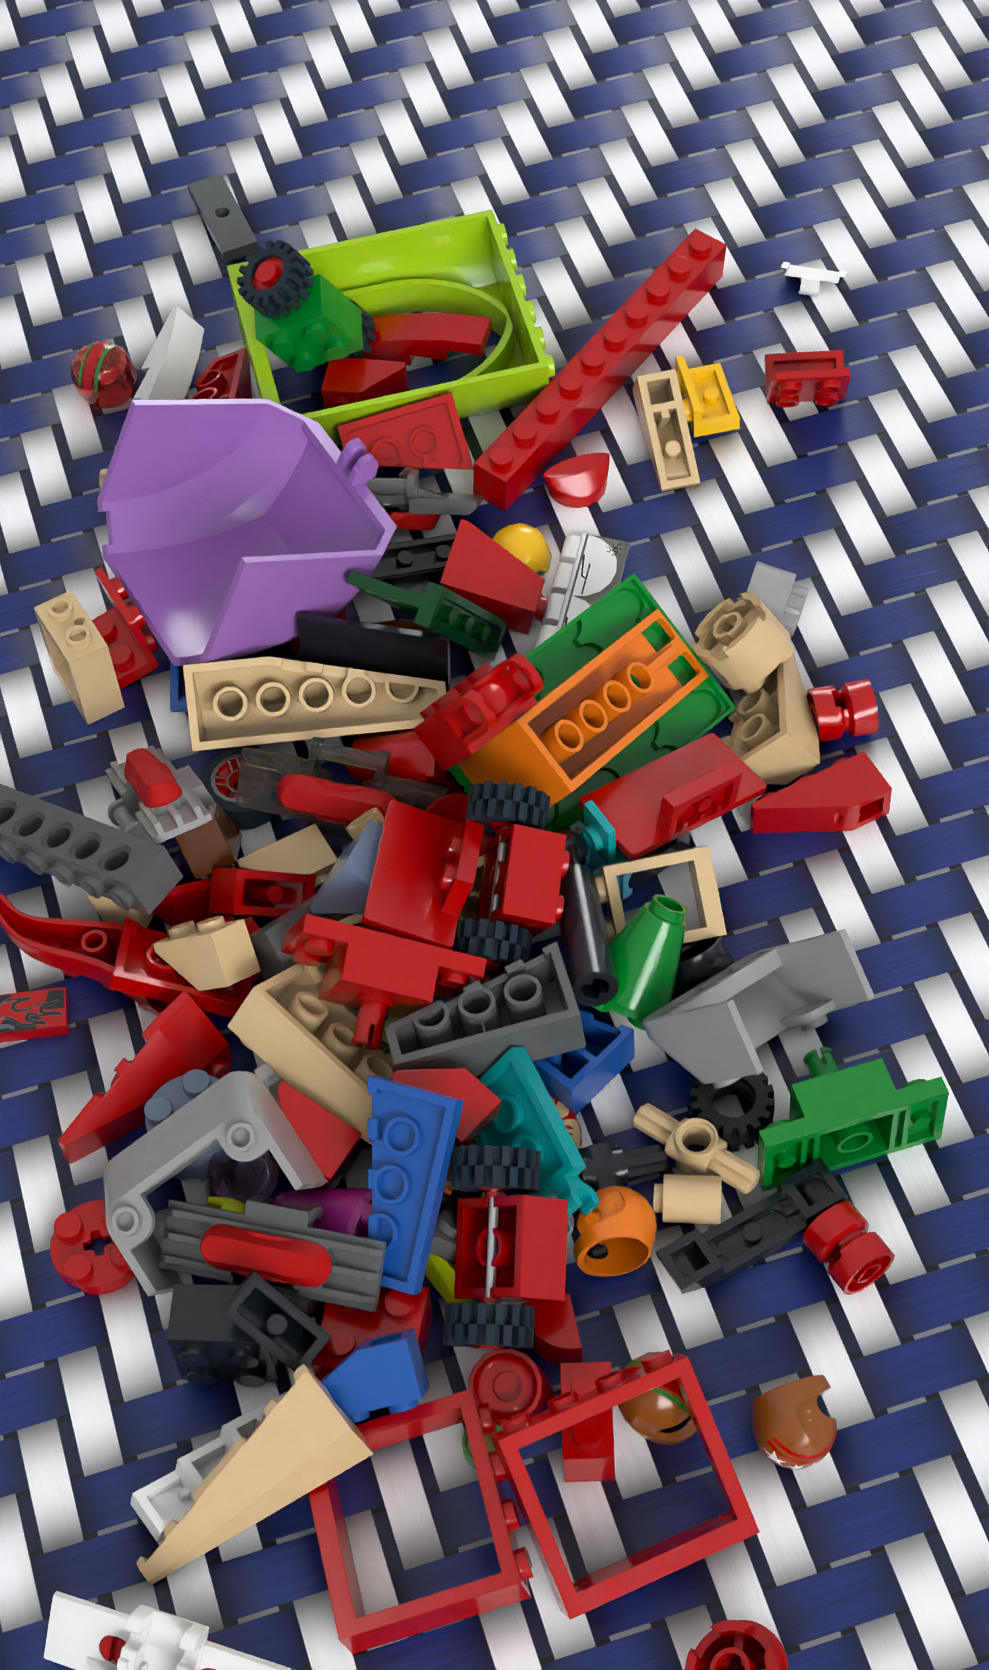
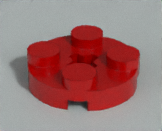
[50,1200,135,1295]

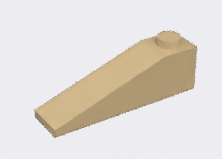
[722,653,820,785]

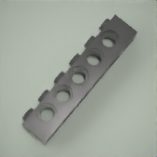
[0,784,183,915]

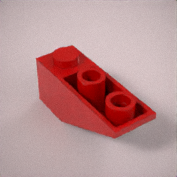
[750,751,892,834]

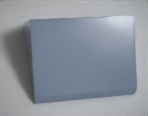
[310,819,383,913]

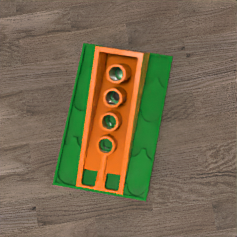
[448,573,737,833]

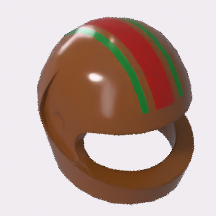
[618,1352,697,1445]

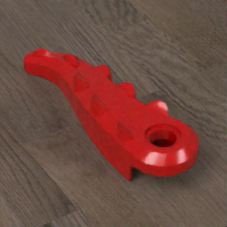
[0,893,203,1016]

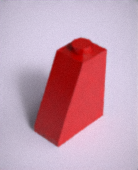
[439,519,548,635]

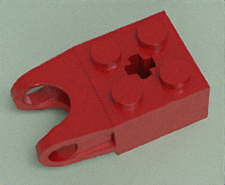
[413,653,544,771]

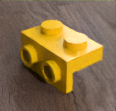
[675,355,740,437]

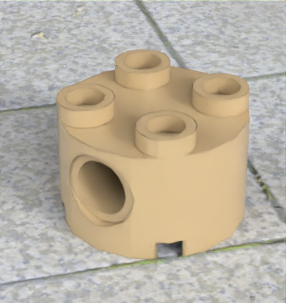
[692,592,795,694]

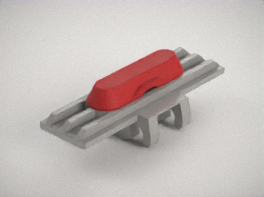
[105,745,215,844]

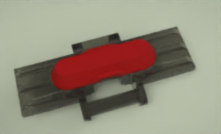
[236,736,448,842]

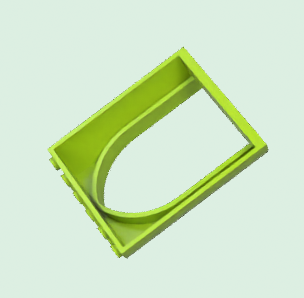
[227,209,555,446]

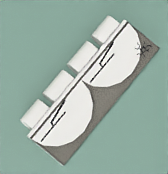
[534,533,630,649]

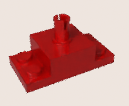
[281,914,487,1050]

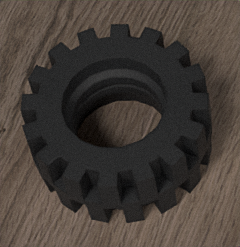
[690,1072,775,1152]

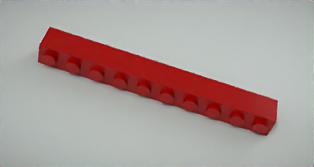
[473,228,726,512]

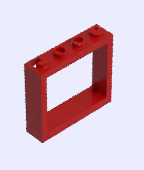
[490,1349,760,1620]
[308,1388,533,1654]

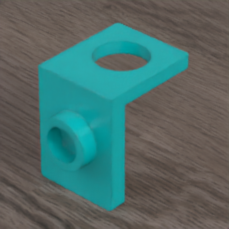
[582,800,628,865]

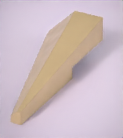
[136,1364,374,1585]

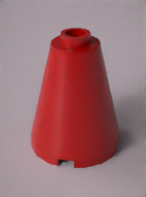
[344,730,464,807]

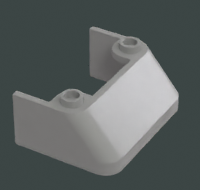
[641,929,875,1088]
[103,1071,328,1297]

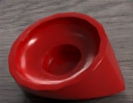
[543,453,610,508]
[468,1348,555,1424]

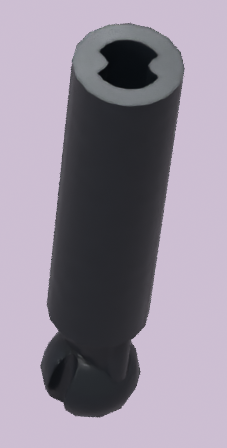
[557,830,619,1006]

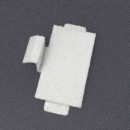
[781,262,848,297]

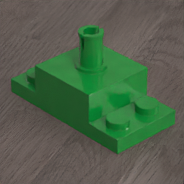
[757,1047,949,1192]

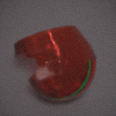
[70,341,138,409]

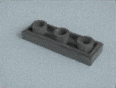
[188,174,258,262]

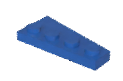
[368,1076,464,1295]

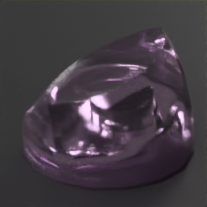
[205,1148,279,1206]

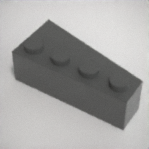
[384,941,586,1077]

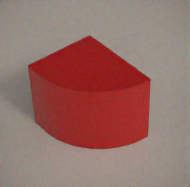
[521,1293,583,1366]

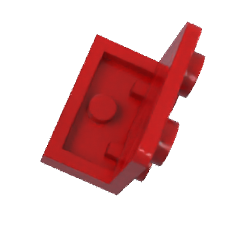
[764,350,851,408]

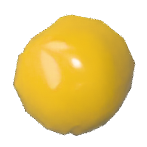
[492,523,552,573]

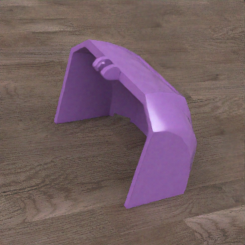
[97,399,397,666]

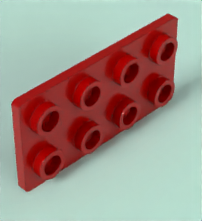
[578,733,767,860]
[361,800,484,950]

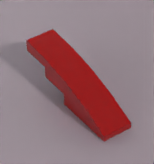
[361,313,492,366]

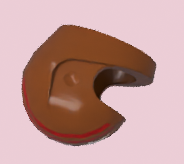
[752,1375,837,1470]

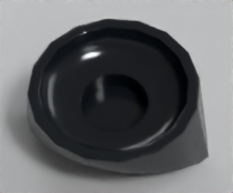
[672,936,735,1000]

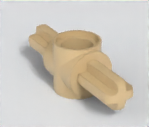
[633,1103,761,1194]

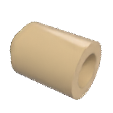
[653,1174,722,1224]

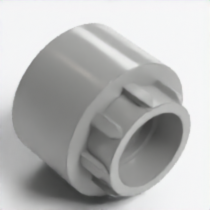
[747,561,809,638]

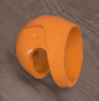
[573,1186,657,1277]

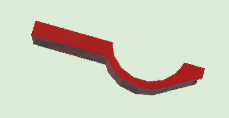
[0,987,70,1043]

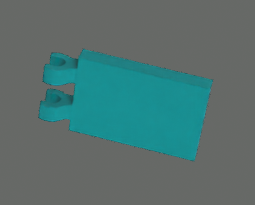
[474,1047,600,1233]

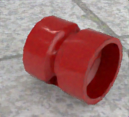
[806,679,878,743]
[802,1201,895,1295]

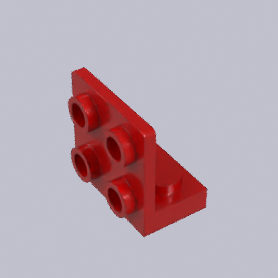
[91,567,160,690]

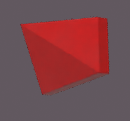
[153,878,213,927]

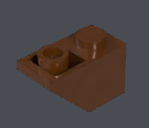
[175,803,242,879]

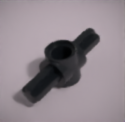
[578,1142,667,1192]

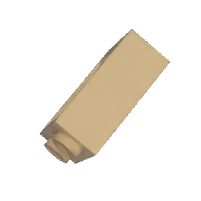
[34,590,125,725]
[595,846,727,943]

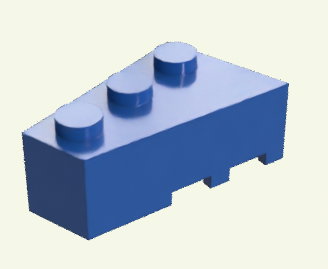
[533,1010,635,1116]

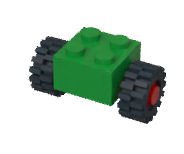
[237,240,376,373]

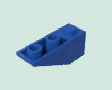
[320,1328,429,1423]

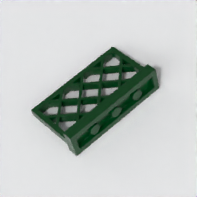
[346,570,508,661]

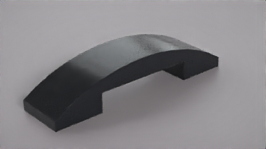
[656,1158,848,1294]

